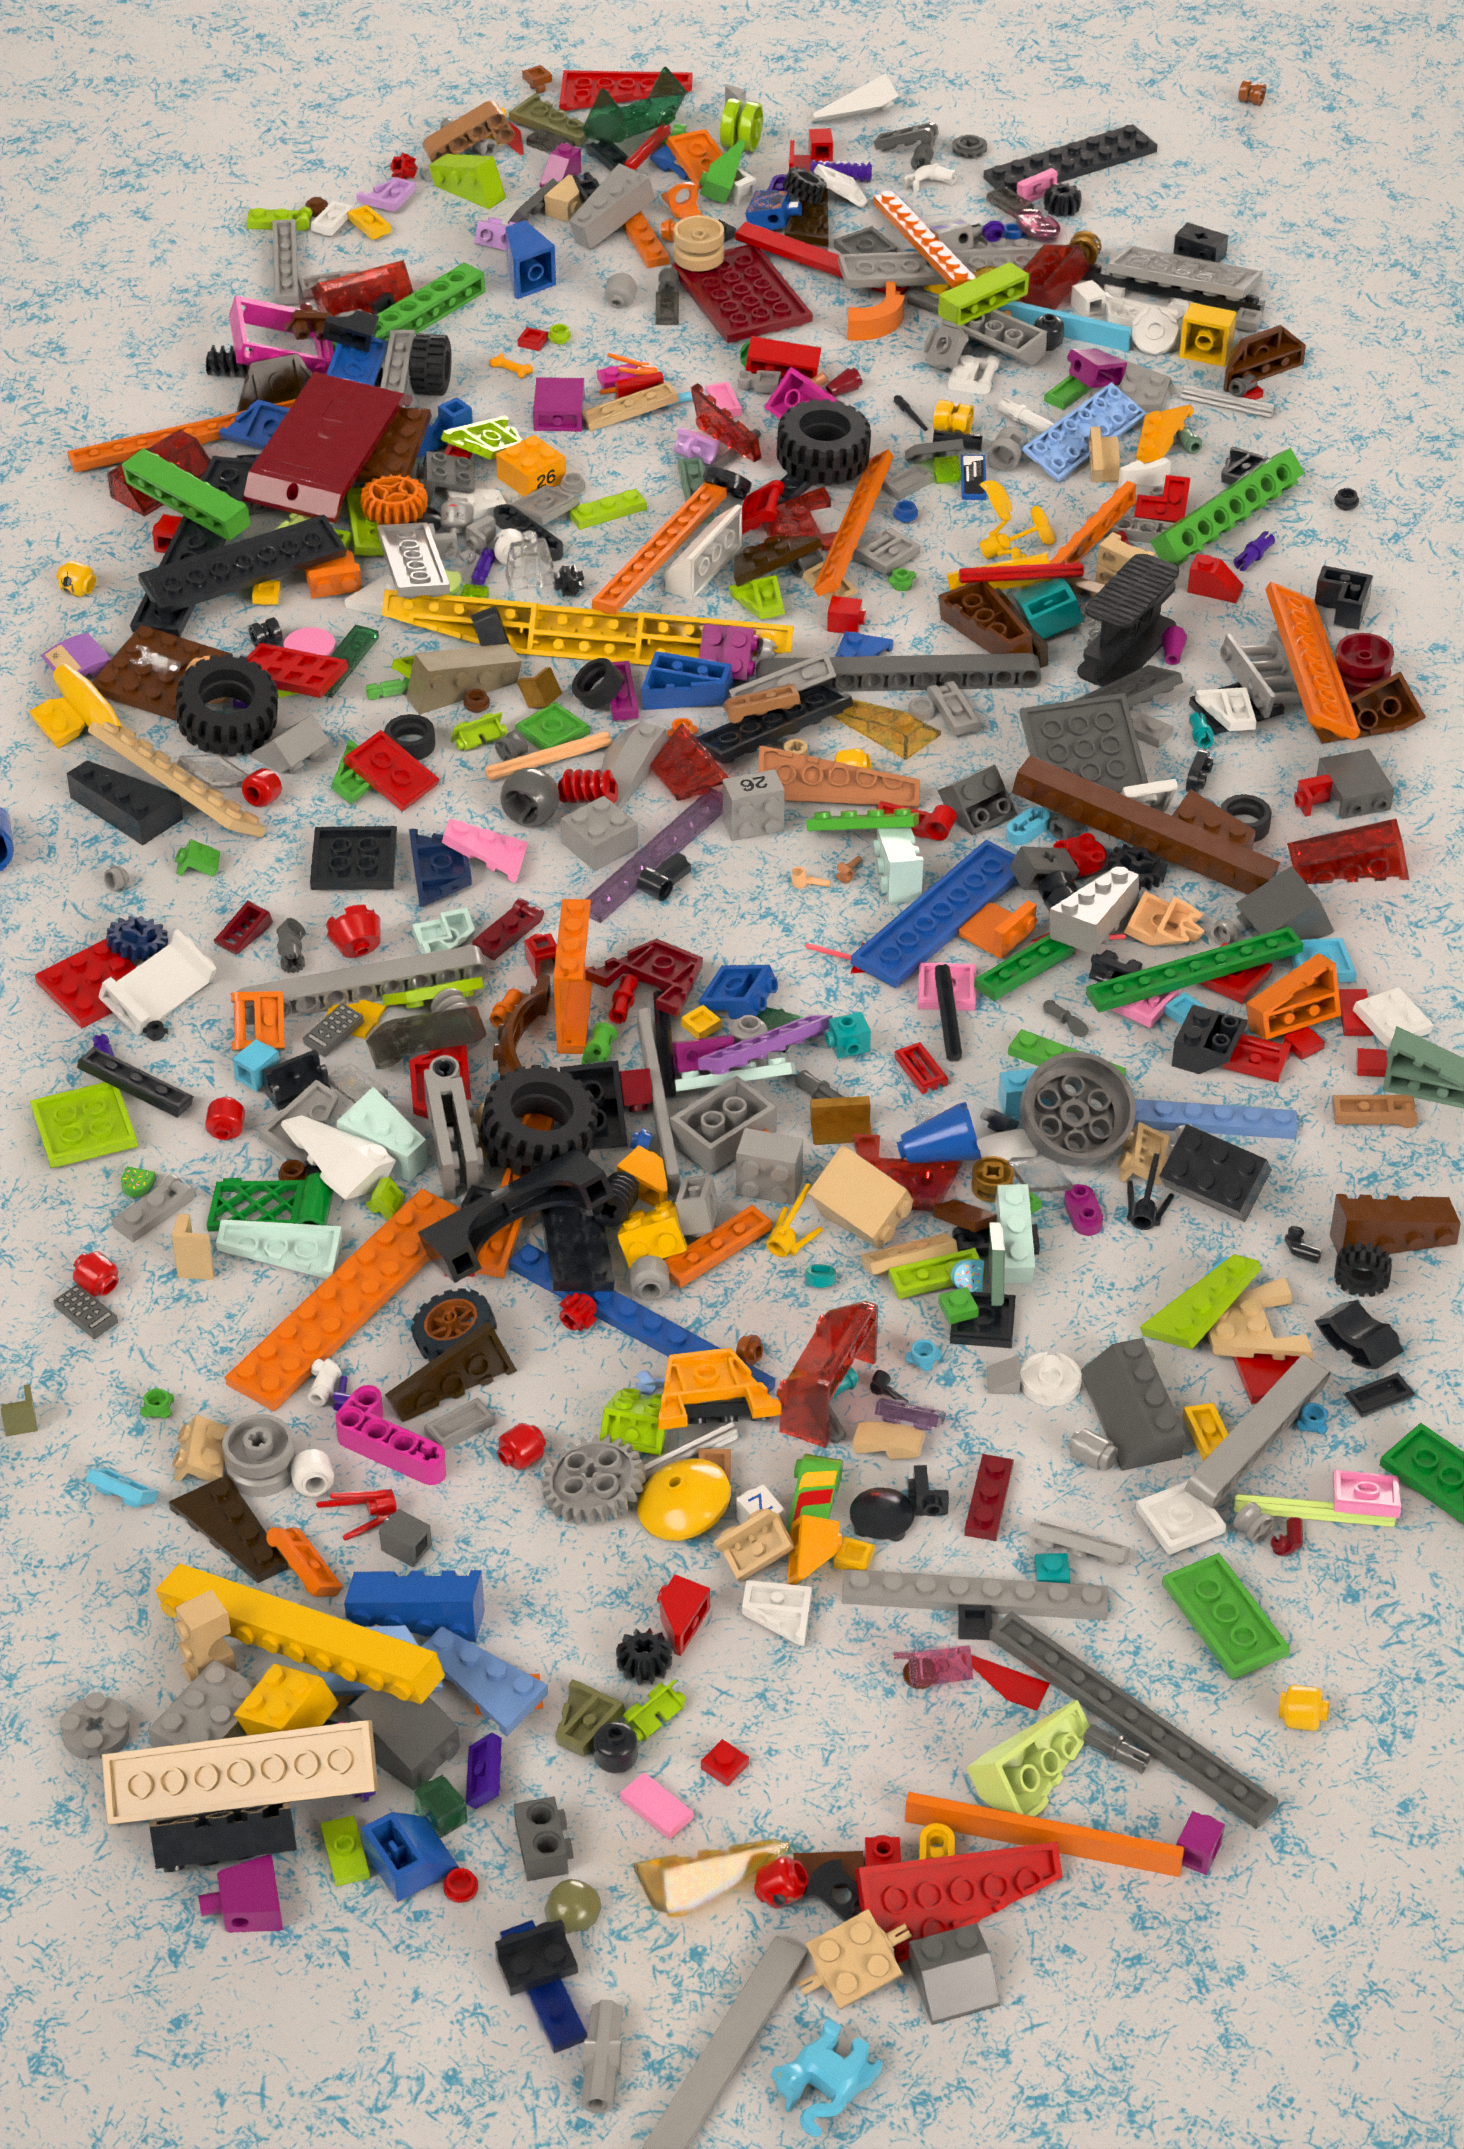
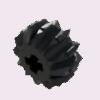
[1043,182,1082,218]
[616,1628,672,1686]

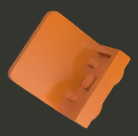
[304,550,361,599]
[959,900,1037,959]

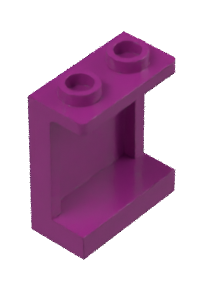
[533,377,585,432]

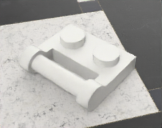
[948,355,1000,394]

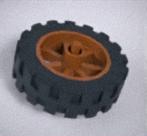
[411,1288,497,1362]

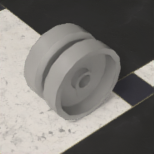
[222,1414,296,1497]

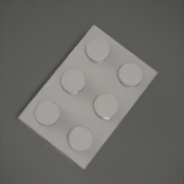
[671,1076,777,1174]
[148,1659,257,1748]

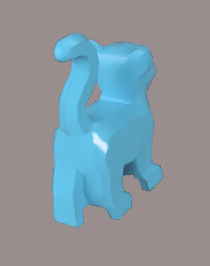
[771,2019,883,2137]

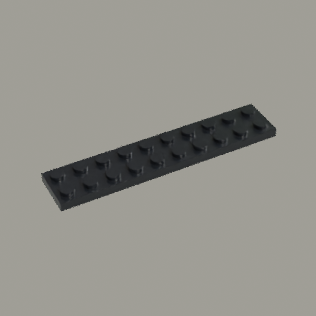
[130,456,256,637]

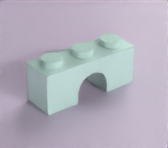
[995,1184,1035,1284]

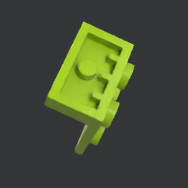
[600,1388,667,1456]

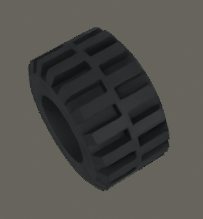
[409,333,452,396]

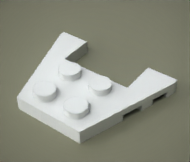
[1104,284,1193,327]

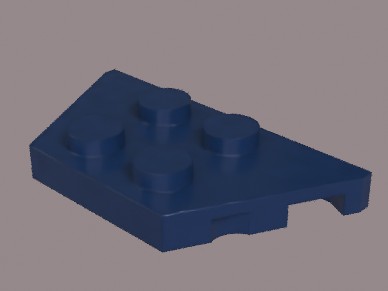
[409,828,472,907]

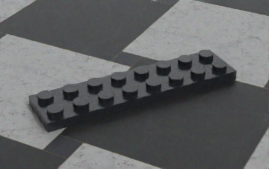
[983,124,1157,199]
[138,515,347,616]

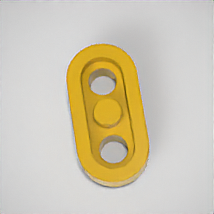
[919,1823,955,1860]

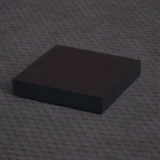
[950,1292,1016,1349]

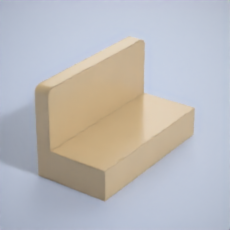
[1088,427,1120,482]
[172,1214,215,1280]

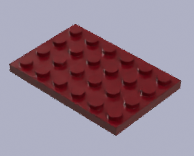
[671,245,813,343]

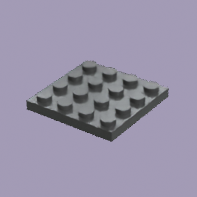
[1019,693,1148,808]

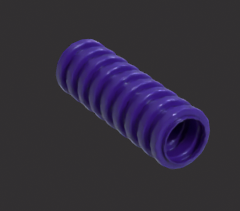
[810,160,872,182]

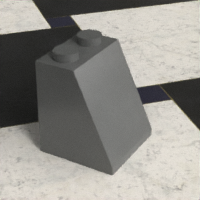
[1235,866,1335,940]
[349,1688,460,1791]

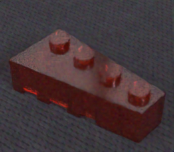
[1287,818,1409,884]

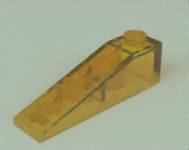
[832,699,941,760]
[633,1839,790,1917]

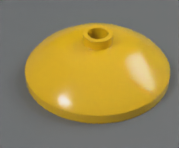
[637,1458,731,1541]

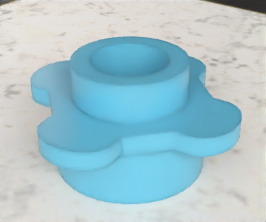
[905,1339,942,1371]

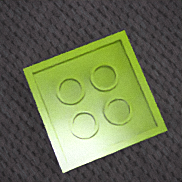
[30,1082,138,1168]

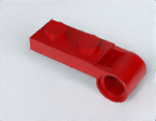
[876,801,957,841]

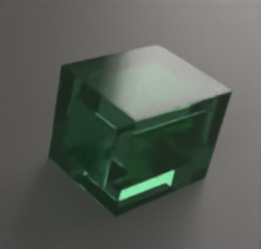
[414,1774,468,1839]

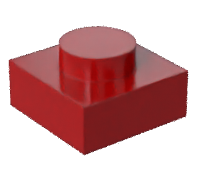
[701,1739,749,1787]

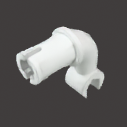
[904,163,957,193]

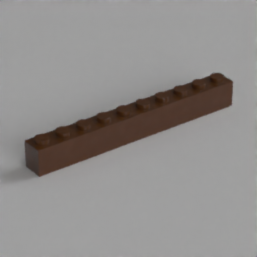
[1012,755,1280,895]

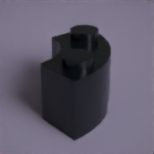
[1314,1300,1404,1369]

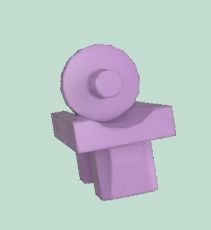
[674,427,720,465]

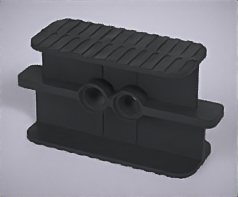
[1077,554,1179,687]

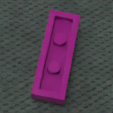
[609,661,639,721]

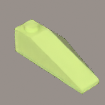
[966,1700,1090,1817]

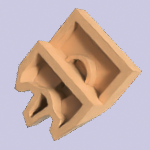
[1124,891,1205,946]

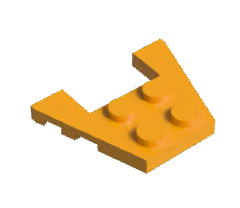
[658,1348,781,1430]

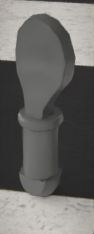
[1043,1000,1089,1037]

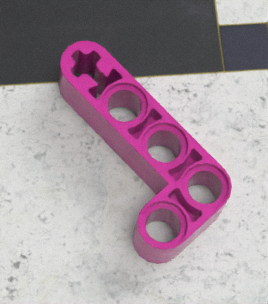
[335,1385,446,1485]

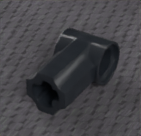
[636,852,691,901]

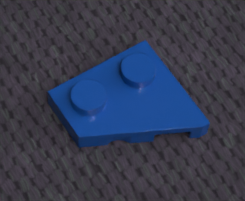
[835,631,894,657]

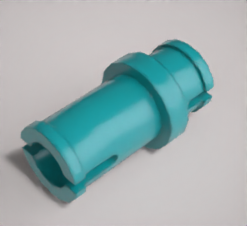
[1189,712,1214,749]

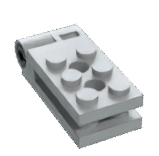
[424,1055,484,1200]

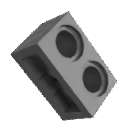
[514,1796,574,1881]

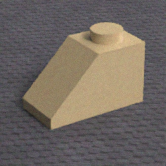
[544,174,581,222]

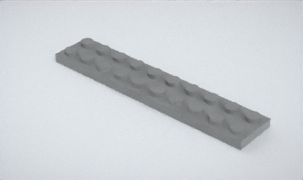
[838,245,1073,289]

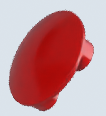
[1053,833,1107,877]

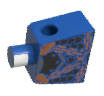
[745,190,802,230]

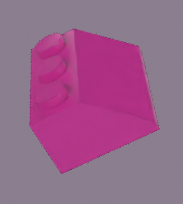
[764,367,845,419]

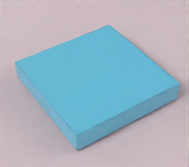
[1290,938,1357,983]

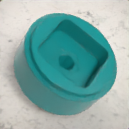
[805,1264,836,1288]

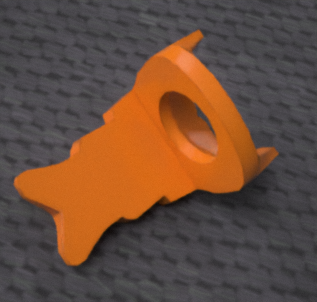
[661,182,703,220]

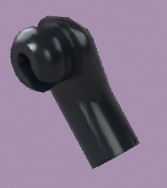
[1284,1226,1322,1264]

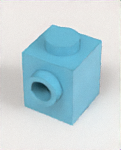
[232,1039,279,1092]

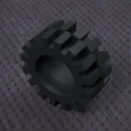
[783,167,827,204]
[1334,1242,1392,1297]

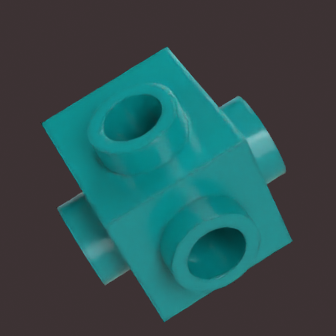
[825,1012,871,1059]

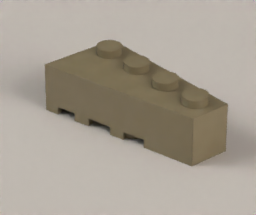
[406,644,522,715]

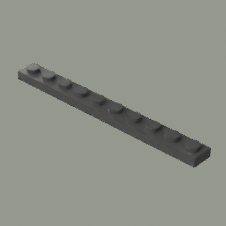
[989,1611,1278,1829]

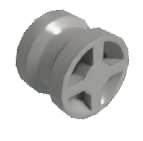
[1233,1502,1275,1544]

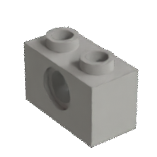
[675,1174,719,1237]

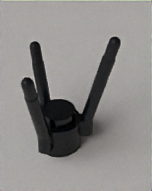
[1127,1153,1174,1230]

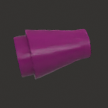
[1162,626,1187,665]

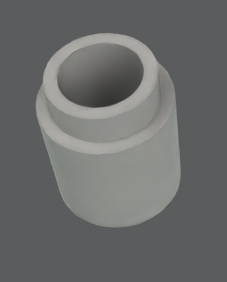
[1068,1428,1118,1471]

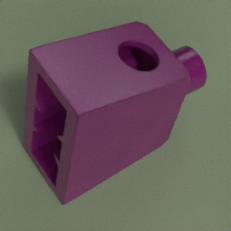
[1067,348,1128,388]
[198,1854,283,1933]

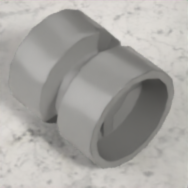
[987,426,1028,472]

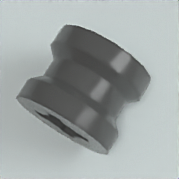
[495,730,528,761]

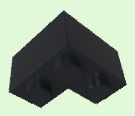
[1315,565,1373,630]

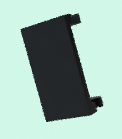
[263,1049,331,1111]

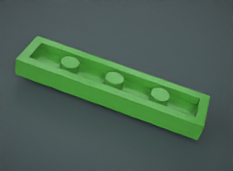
[806,808,919,831]
[1008,1029,1126,1076]

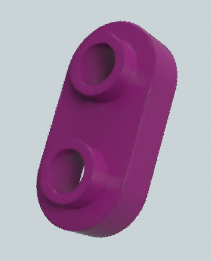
[1064,1184,1103,1236]

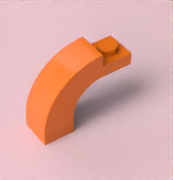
[847,282,905,341]

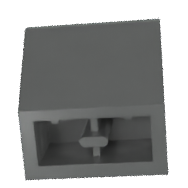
[937,765,1017,835]

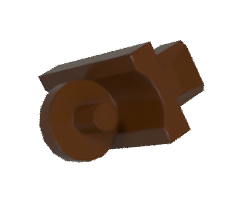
[284,302,333,340]

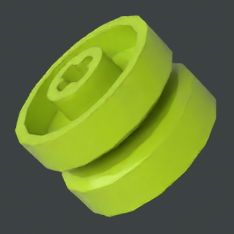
[720,98,763,152]

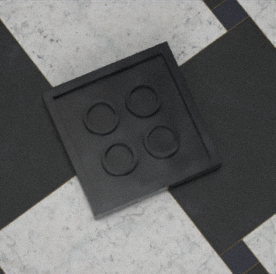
[310,826,397,890]

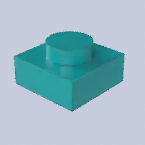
[1034,1553,1070,1584]

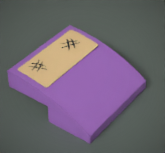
[41,633,111,678]

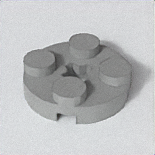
[924,321,968,369]
[60,1692,130,1760]

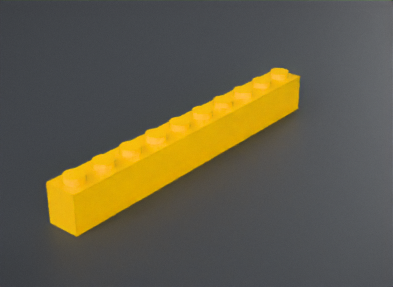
[155,1563,445,1705]

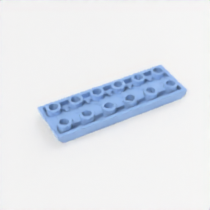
[1022,382,1147,482]

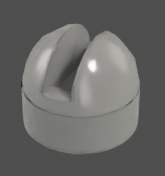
[756,638,777,659]

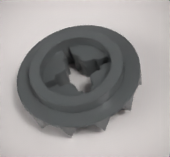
[952,135,987,159]

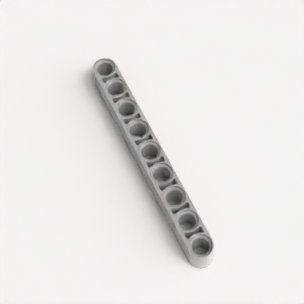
[236,945,488,1025]

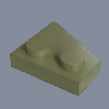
[556,1679,626,1758]

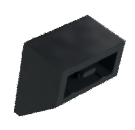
[1172,1004,1248,1074]

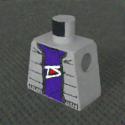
[925,218,982,250]

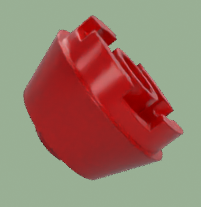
[326,904,381,958]

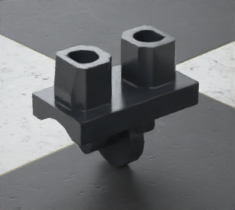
[1089,950,1143,982]

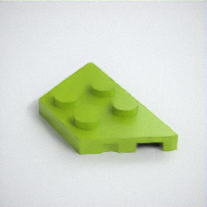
[441,416,523,460]

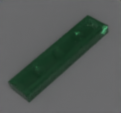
[323,624,379,698]

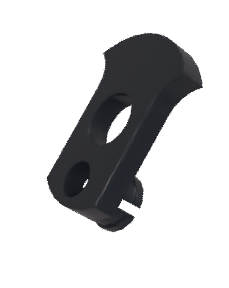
[806,1859,860,1922]

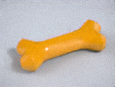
[489,353,533,379]

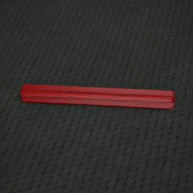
[624,123,671,170]
[958,562,1084,583]

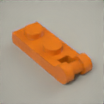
[266,1527,343,1597]

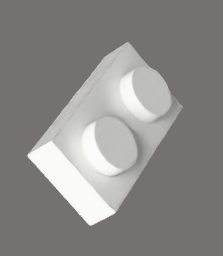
[311,201,353,236]

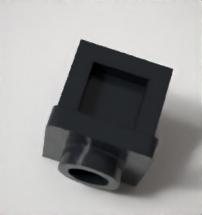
[907,1465,949,1517]

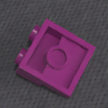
[699,624,759,683]

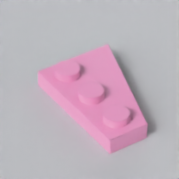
[442,818,528,884]

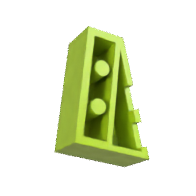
[428,154,506,209]

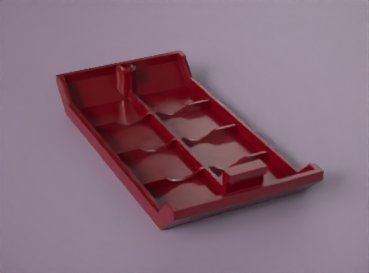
[244,372,413,524]

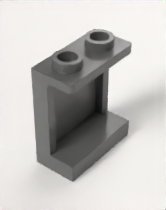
[1317,749,1394,819]

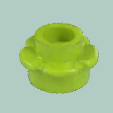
[548,324,571,345]

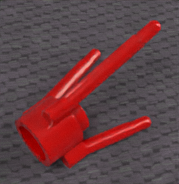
[316,1489,397,1541]

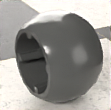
[500,767,560,827]

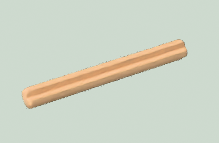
[485,732,611,780]

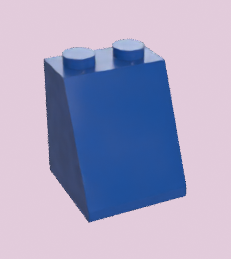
[505,220,556,299]

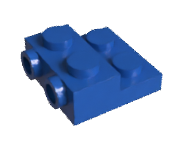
[698,965,778,1019]

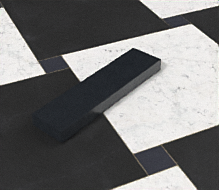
[77,1047,194,1118]

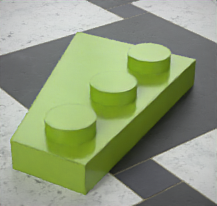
[382,977,484,1009]

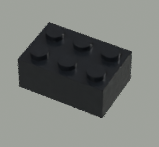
[1159,1124,1272,1222]

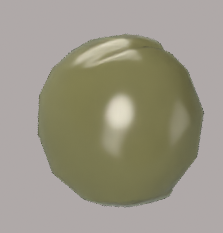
[544,1879,601,1934]

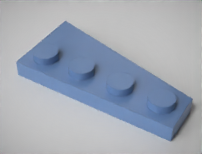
[421,1626,548,1737]

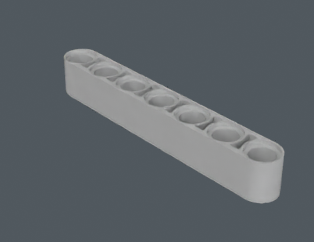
[1185,1355,1331,1509]

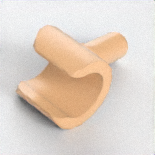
[791,867,830,889]

